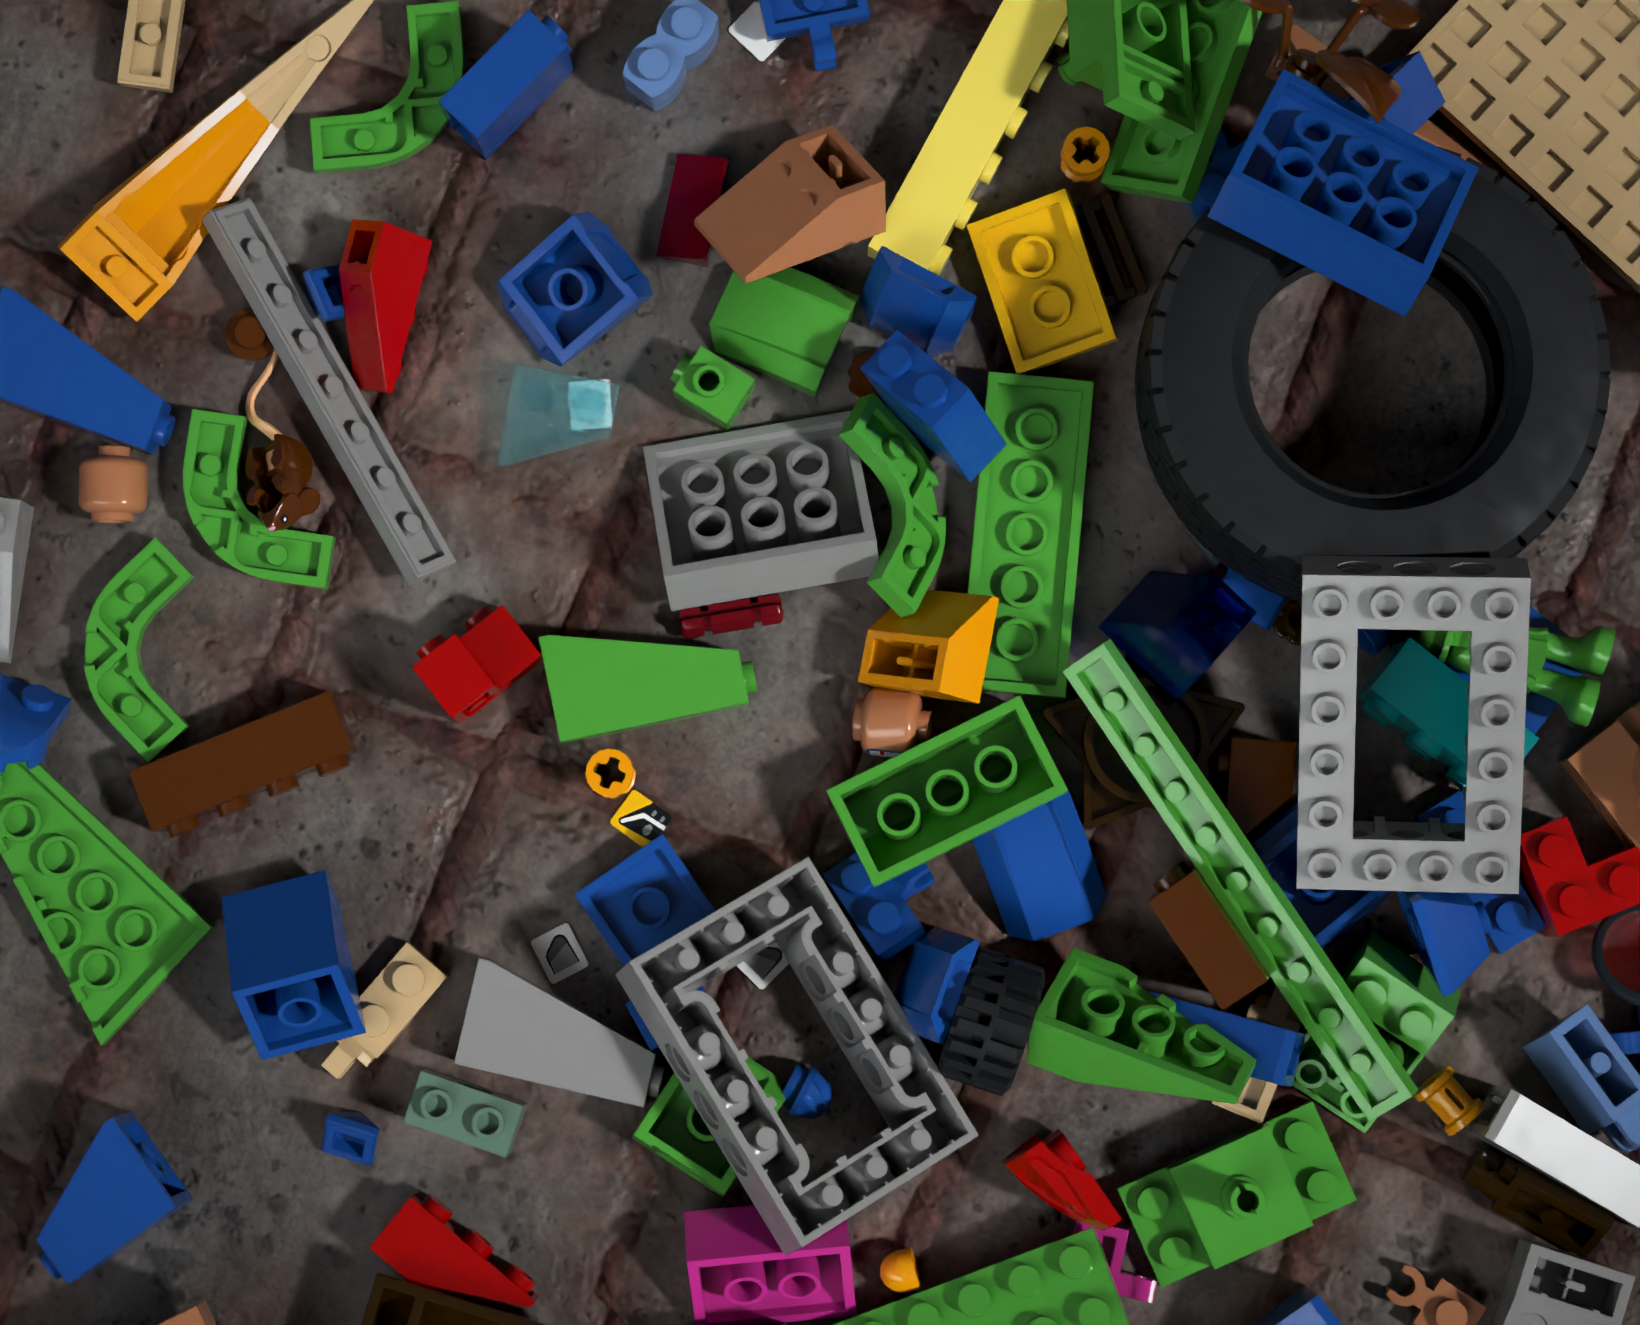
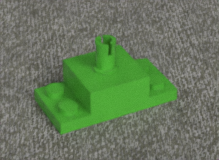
[1057,0,1195,140]
[1115,1101,1357,1288]

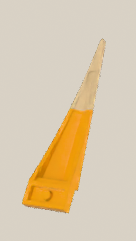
[57,0,374,322]

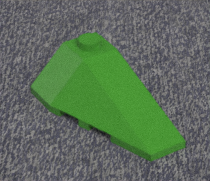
[1026,947,1257,1104]

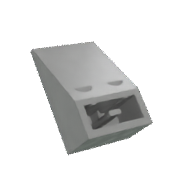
[1493,1238,1636,1325]

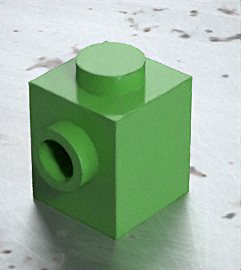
[670,346,756,431]

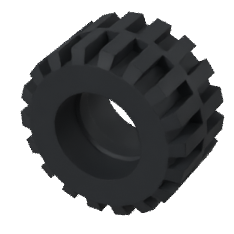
[938,947,1045,1096]

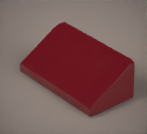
[656,154,729,267]

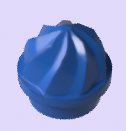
[782,1065,832,1119]

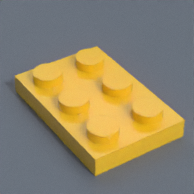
[966,188,1119,375]

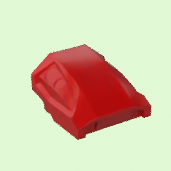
[1002,1129,1122,1230]

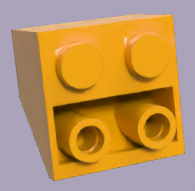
[858,590,999,704]

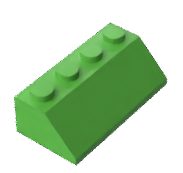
[826,695,1068,888]

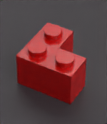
[412,605,543,724]
[1519,816,1640,937]

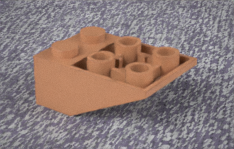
[694,124,886,284]

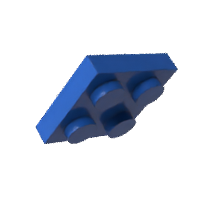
[574,834,716,967]

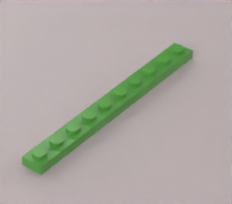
[1062,639,1418,1122]

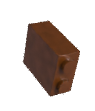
[1148,861,1270,1011]

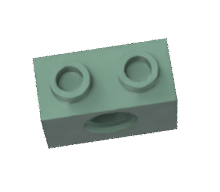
[403,1068,528,1158]

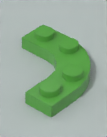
[310,1,465,174]
[839,393,946,618]
[183,409,336,590]
[84,537,195,763]

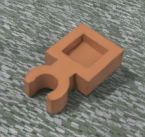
[1383,1263,1487,1325]

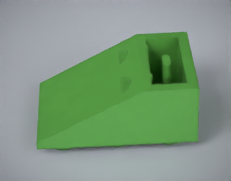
[1292,931,1461,1133]

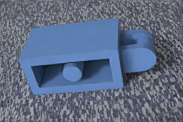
[1522,1004,1640,1153]

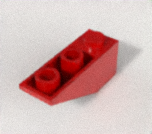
[339,219,433,394]
[369,1193,539,1308]

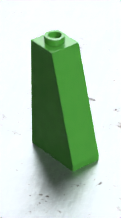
[539,635,758,744]

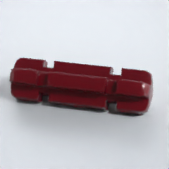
[679,593,784,639]

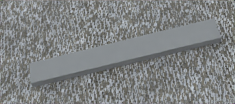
[201,198,457,585]

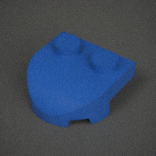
[0,672,71,773]

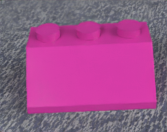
[684,1205,857,1325]

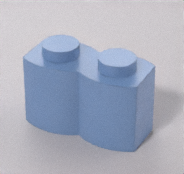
[623,0,720,112]

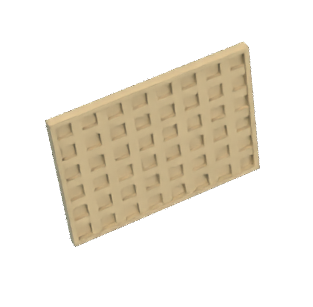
[1408,0,1640,293]

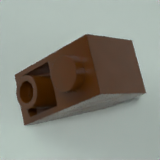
[1214,737,1296,836]

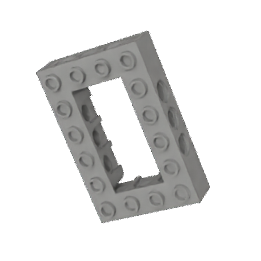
[1296,555,1531,894]
[615,857,979,1255]

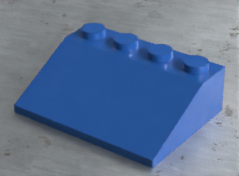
[1207,69,1479,317]

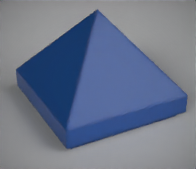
[303,265,345,322]
[321,1112,380,1166]

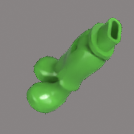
[1417,626,1616,727]

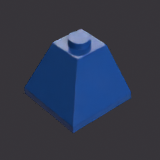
[1396,891,1493,997]

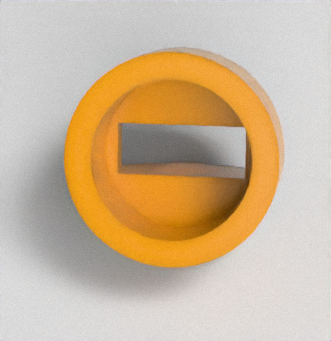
[880,1247,921,1293]

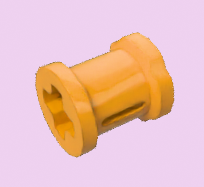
[1060,126,1110,183]
[585,749,636,799]
[1413,1064,1485,1136]

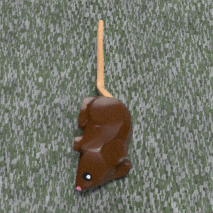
[245,349,320,531]

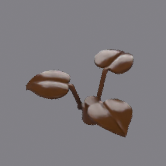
[1240,0,1421,123]

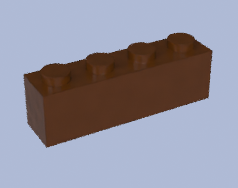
[129,691,359,838]

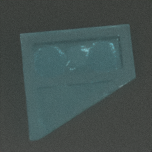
[497,364,621,467]

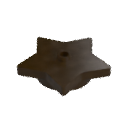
[1042,636,1245,830]

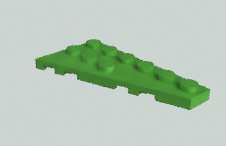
[0,762,215,1046]

